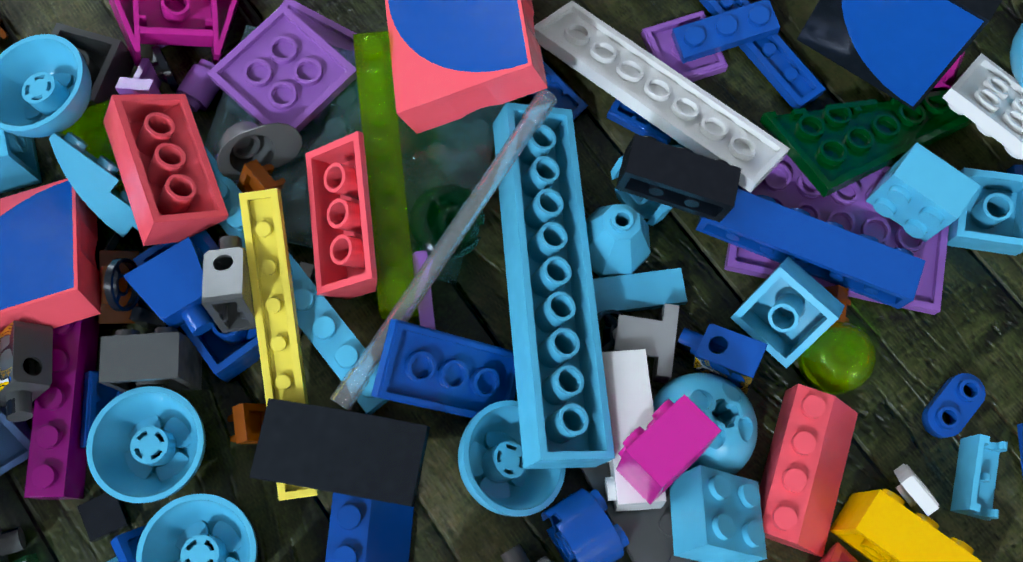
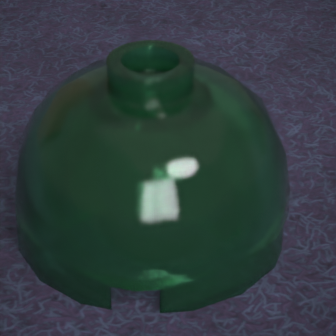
[409,184,485,258]

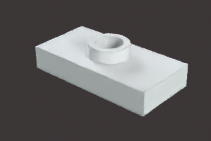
[894,463,939,516]

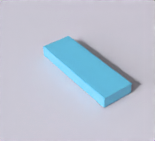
[593,268,688,314]

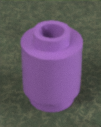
[176,59,220,112]

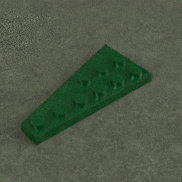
[760,90,974,197]

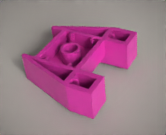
[109,0,239,67]

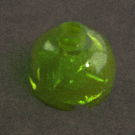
[798,321,876,394]

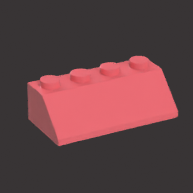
[103,94,229,246]
[305,131,378,299]
[759,383,858,557]

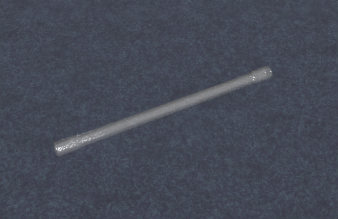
[330,89,557,411]

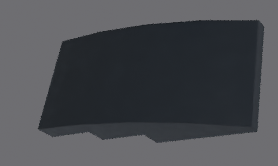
[249,398,430,507]

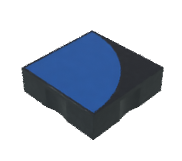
[797,0,1002,110]

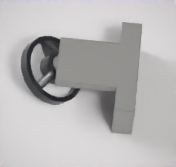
[597,303,679,384]

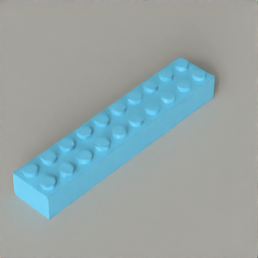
[493,102,615,469]

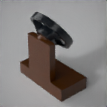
[98,250,140,324]

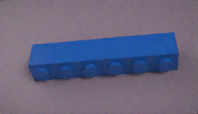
[695,185,926,309]

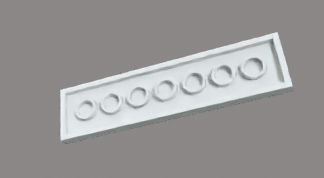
[534,1,790,193]

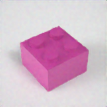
[616,394,722,505]

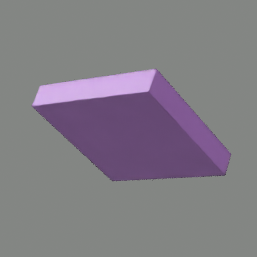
[641,10,728,82]

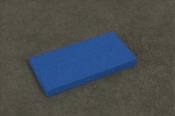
[371,318,516,418]

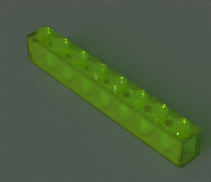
[353,31,419,320]

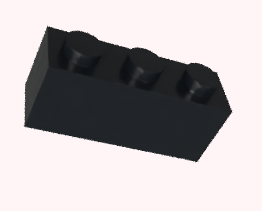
[615,134,741,222]

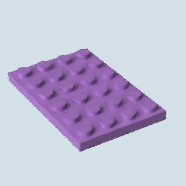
[724,155,949,315]

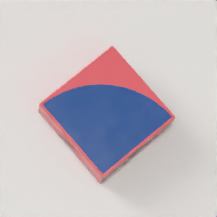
[385,0,548,134]
[0,178,101,333]

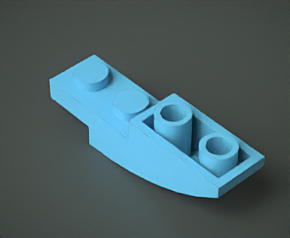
[49,131,138,238]

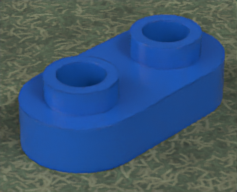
[921,373,986,439]

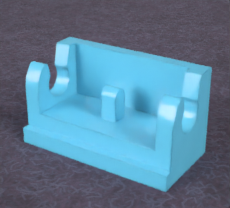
[950,434,1008,521]

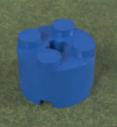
[541,488,629,562]

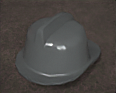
[217,121,302,180]

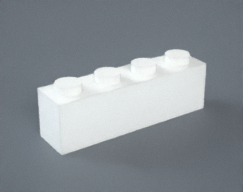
[602,349,667,512]

